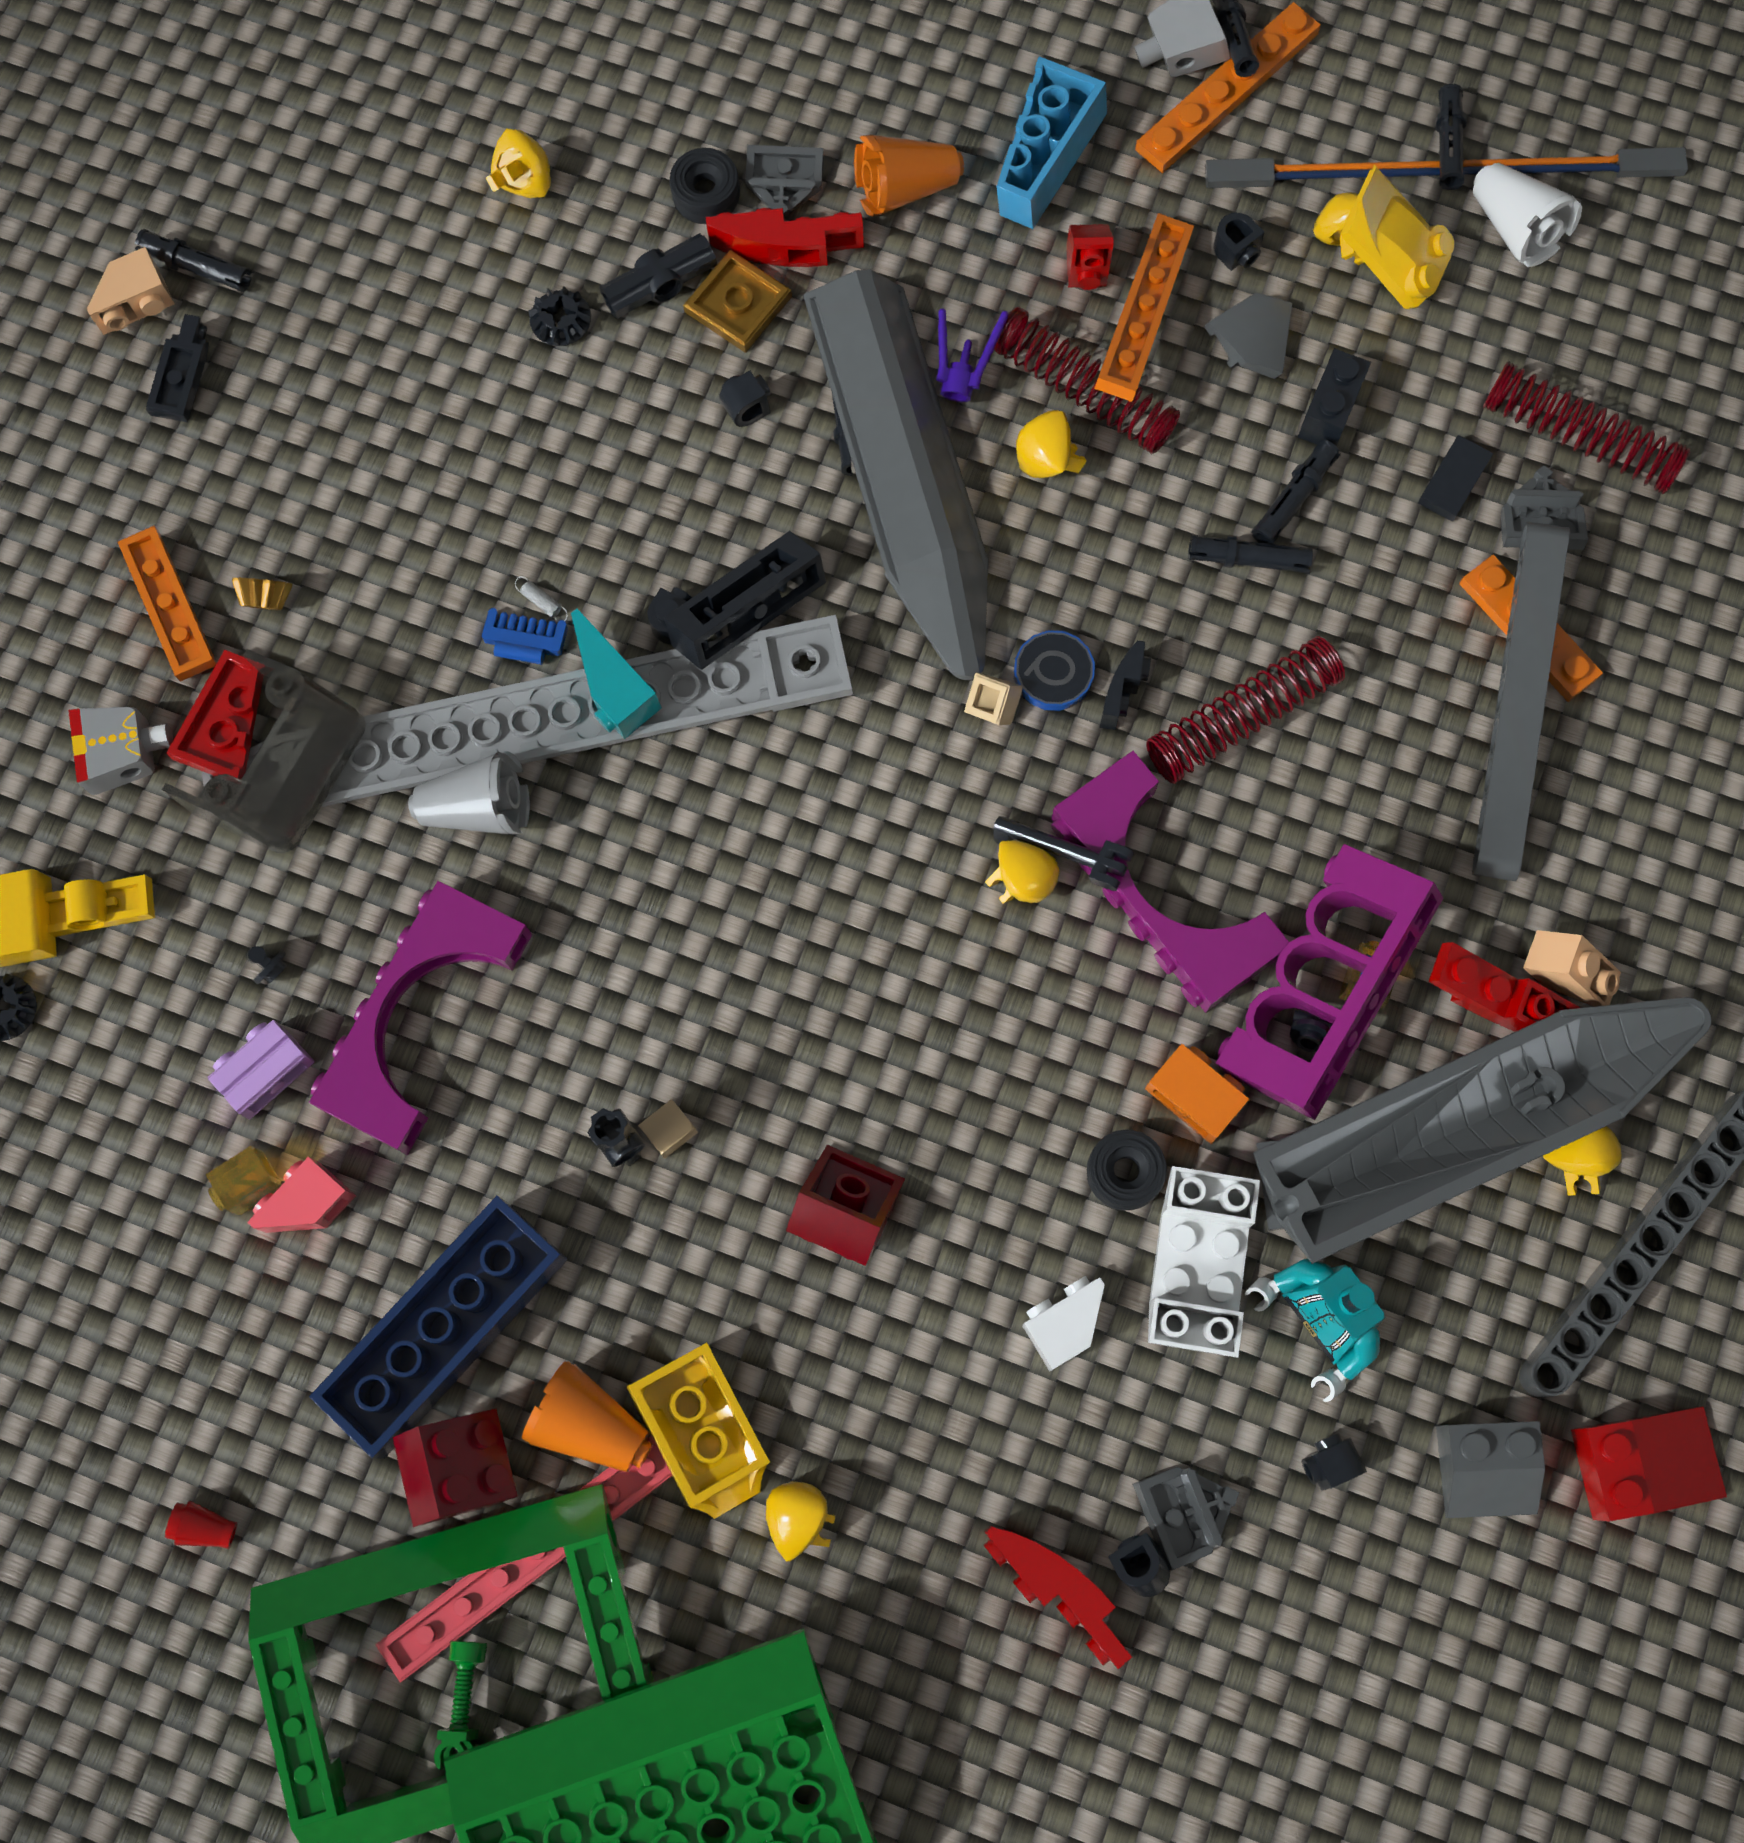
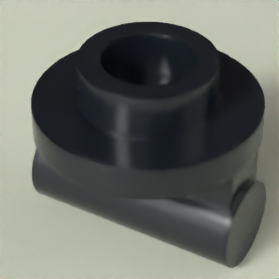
[246,946,287,985]
[1290,1008,1332,1052]

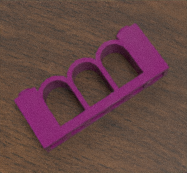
[1216,844,1443,1120]

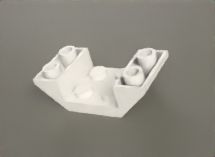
[1148,1166,1260,1358]

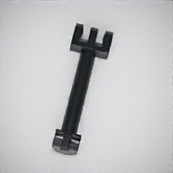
[993,816,1134,891]

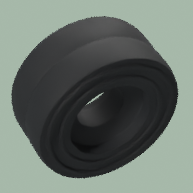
[670,148,740,224]
[1086,1130,1167,1211]

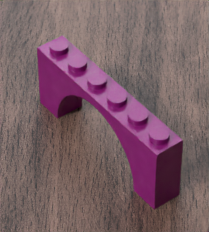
[1051,750,1289,1013]
[309,881,532,1155]

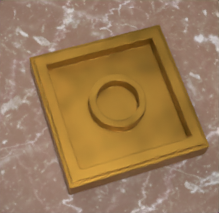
[683,250,792,353]

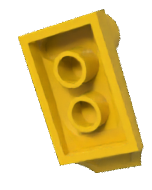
[1340,165,1454,309]
[627,1343,770,1519]

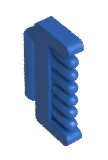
[482,608,568,665]

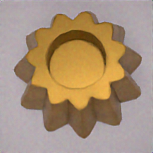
[232,577,292,610]

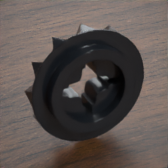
[528,286,591,346]
[0,974,37,1041]

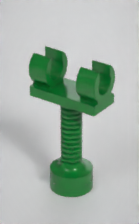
[434,1641,487,1770]

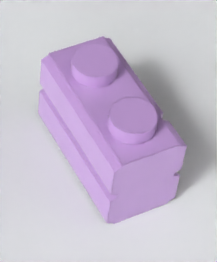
[207,1020,315,1120]

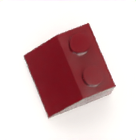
[786,1145,905,1266]

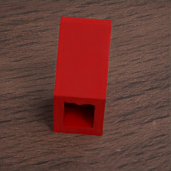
[1066,224,1114,290]

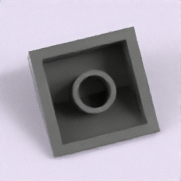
[1436,1421,1545,1518]

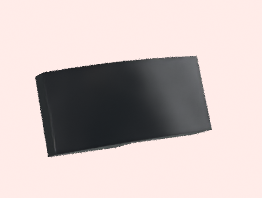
[1099,640,1151,730]

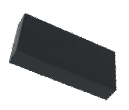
[1418,435,1493,522]

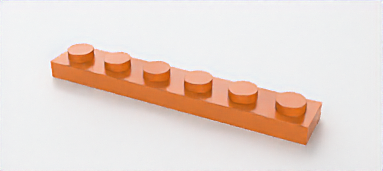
[1135,2,1321,173]
[1094,213,1194,402]

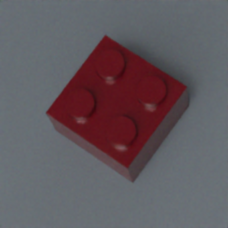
[392,1408,518,1527]

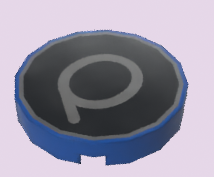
[1014,630,1095,711]

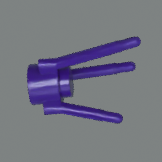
[936,308,1009,402]

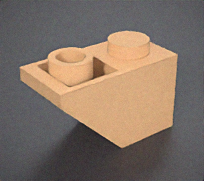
[87,247,175,335]
[1523,930,1621,1007]

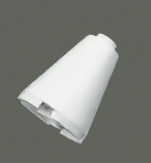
[1473,163,1582,267]

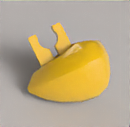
[486,129,551,198]
[1313,192,1364,265]
[1016,410,1087,478]
[985,840,1060,904]
[1543,1126,1622,1196]
[766,1481,835,1562]

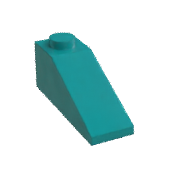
[571,608,662,739]

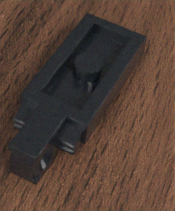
[146,314,209,422]

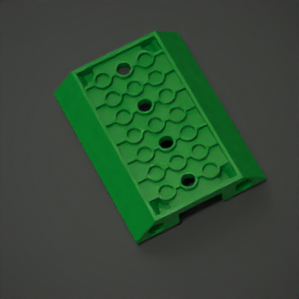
[444,1628,877,1843]

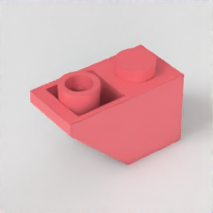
[247,1157,356,1233]

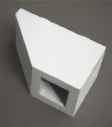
[1022,1276,1104,1371]

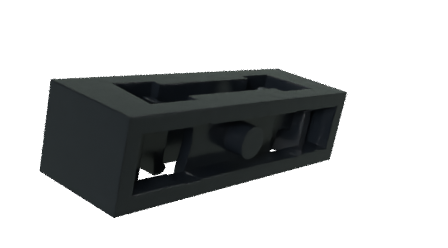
[664,531,826,670]

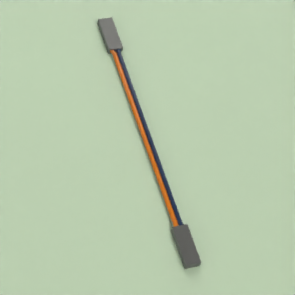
[1205,147,1688,188]

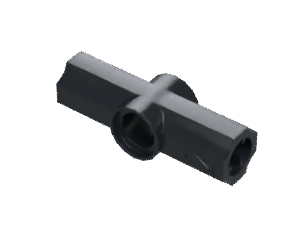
[599,233,717,319]
[588,1108,645,1167]

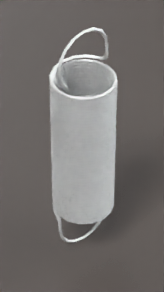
[515,576,567,622]

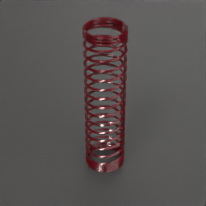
[993,306,1180,455]
[1483,361,1691,494]
[1146,636,1345,784]

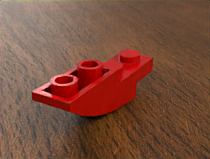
[706,208,864,267]
[1428,942,1580,1032]
[984,1525,1132,1669]

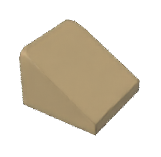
[964,673,1023,725]
[638,1099,698,1159]

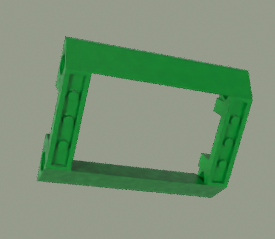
[248,1483,654,1843]

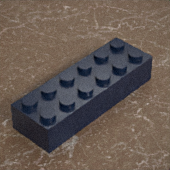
[309,1196,568,1459]

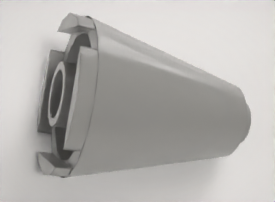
[408,751,530,835]

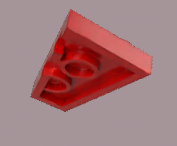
[166,650,265,787]

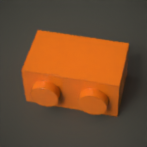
[1145,1043,1249,1144]

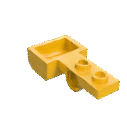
[0,869,155,967]

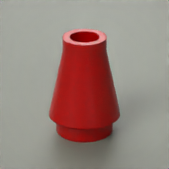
[165,1500,238,1549]

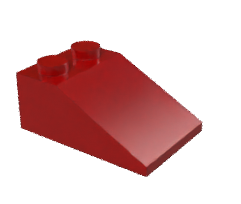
[1571,1406,1727,1521]

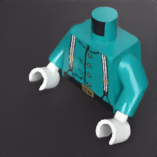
[1245,1258,1385,1402]

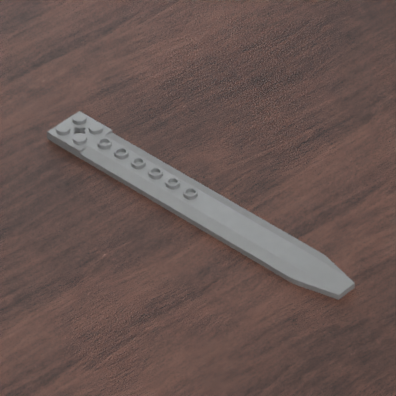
[202,615,853,813]

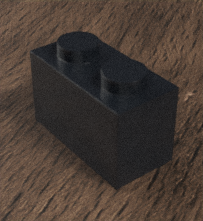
[1298,348,1371,446]

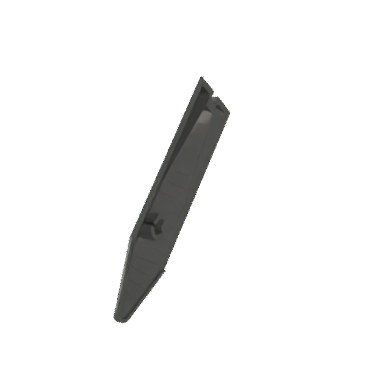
[803,269,988,680]
[1253,997,1711,1264]

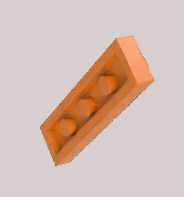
[117,526,217,682]
[1459,554,1603,702]

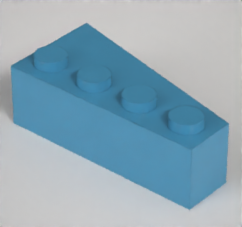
[996,56,1107,229]

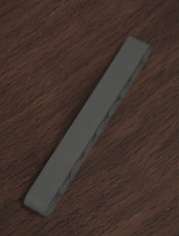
[1472,522,1570,881]
[1519,1090,1744,1397]

